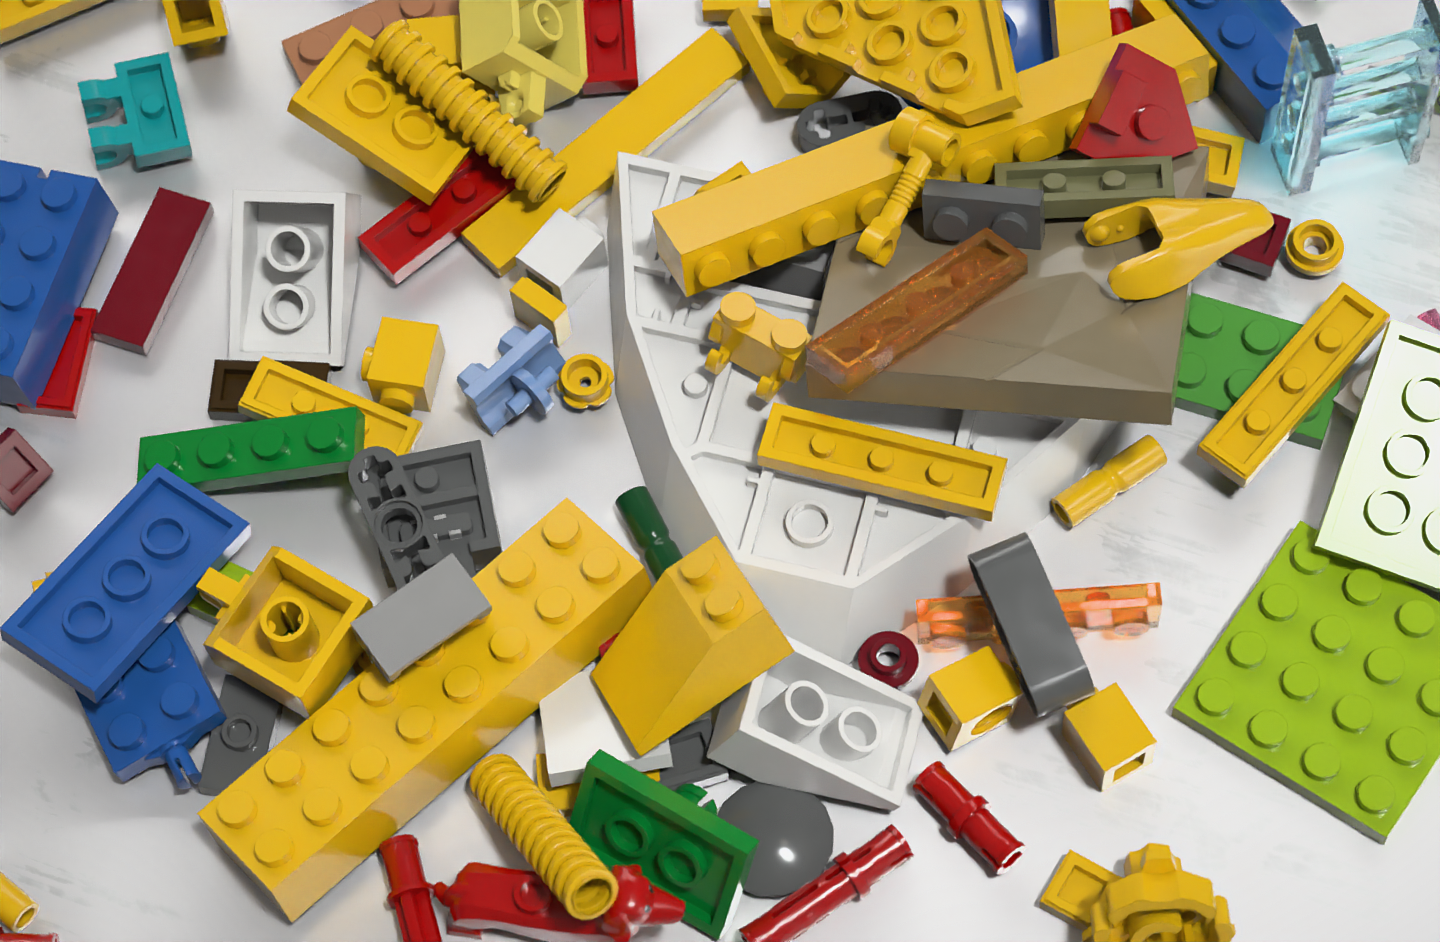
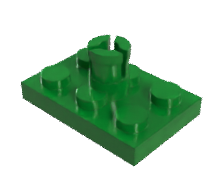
[569,749,760,940]

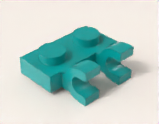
[77,52,193,171]

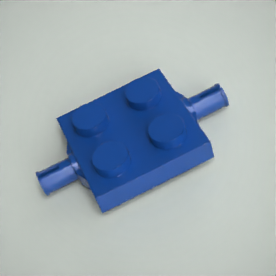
[74,619,228,789]

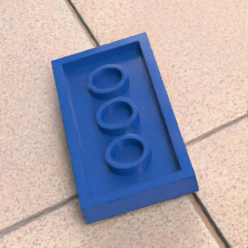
[0,463,251,704]

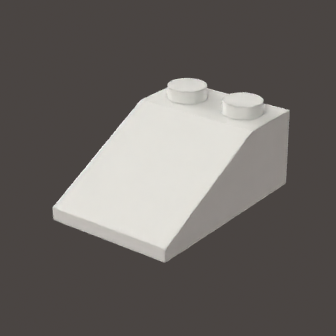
[228,189,362,366]
[706,635,923,811]

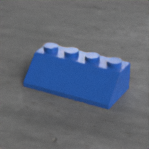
[1166,0,1352,144]

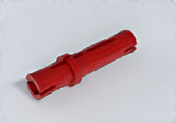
[738,824,914,942]

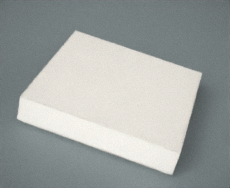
[539,669,673,787]

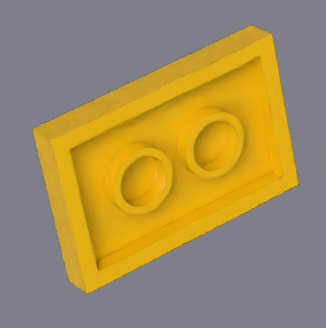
[287,25,476,206]

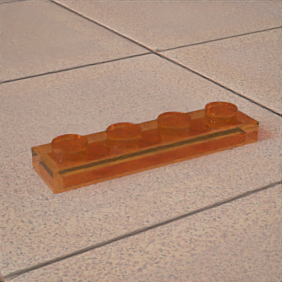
[805,227,1028,394]
[916,582,1162,649]

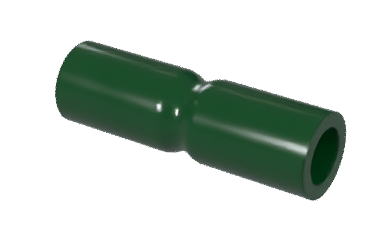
[615,486,683,582]

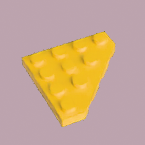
[769,0,1023,126]

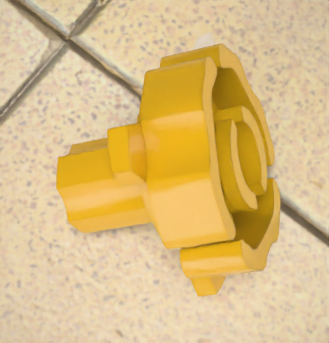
[1082,843,1236,942]

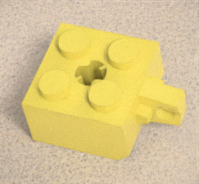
[458,0,588,127]

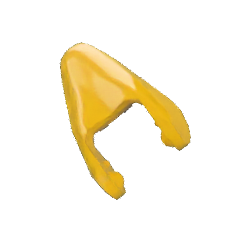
[1082,198,1274,300]

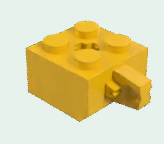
[196,546,374,719]

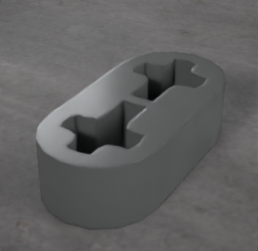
[797,90,902,153]

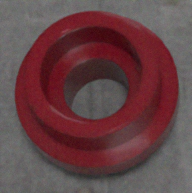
[858,631,919,689]

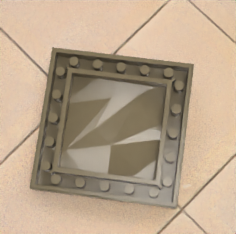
[805,126,1209,426]

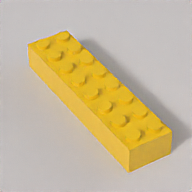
[197,497,652,923]

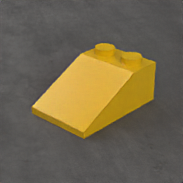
[591,535,795,756]

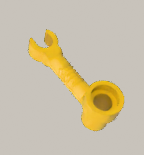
[856,106,961,267]

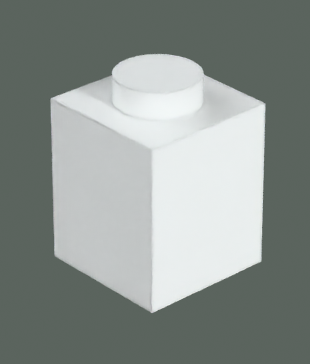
[515,208,608,310]

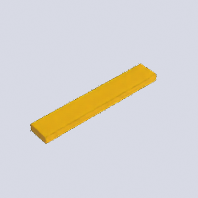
[461,27,750,278]

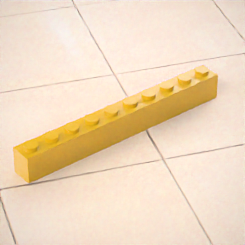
[652,13,1209,297]

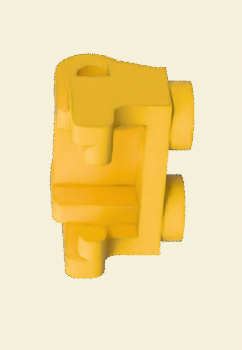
[705,292,813,402]

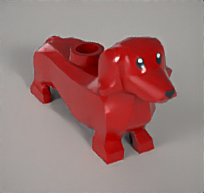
[434,862,686,942]

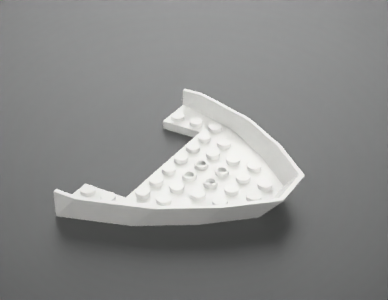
[607,151,1119,665]

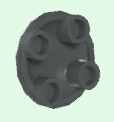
[717,781,834,897]

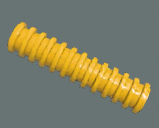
[370,19,567,203]
[469,753,618,920]

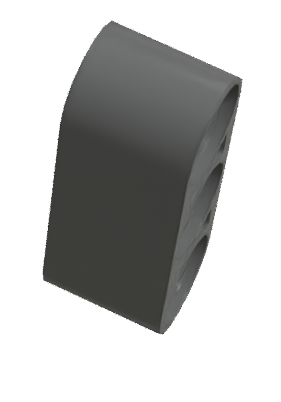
[967,532,1095,718]

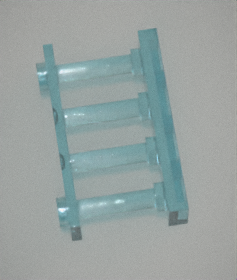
[1270,0,1440,196]

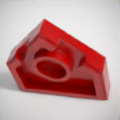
[1069,43,1198,159]

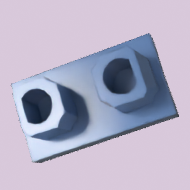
[457,324,566,435]

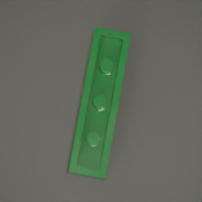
[137,406,365,492]

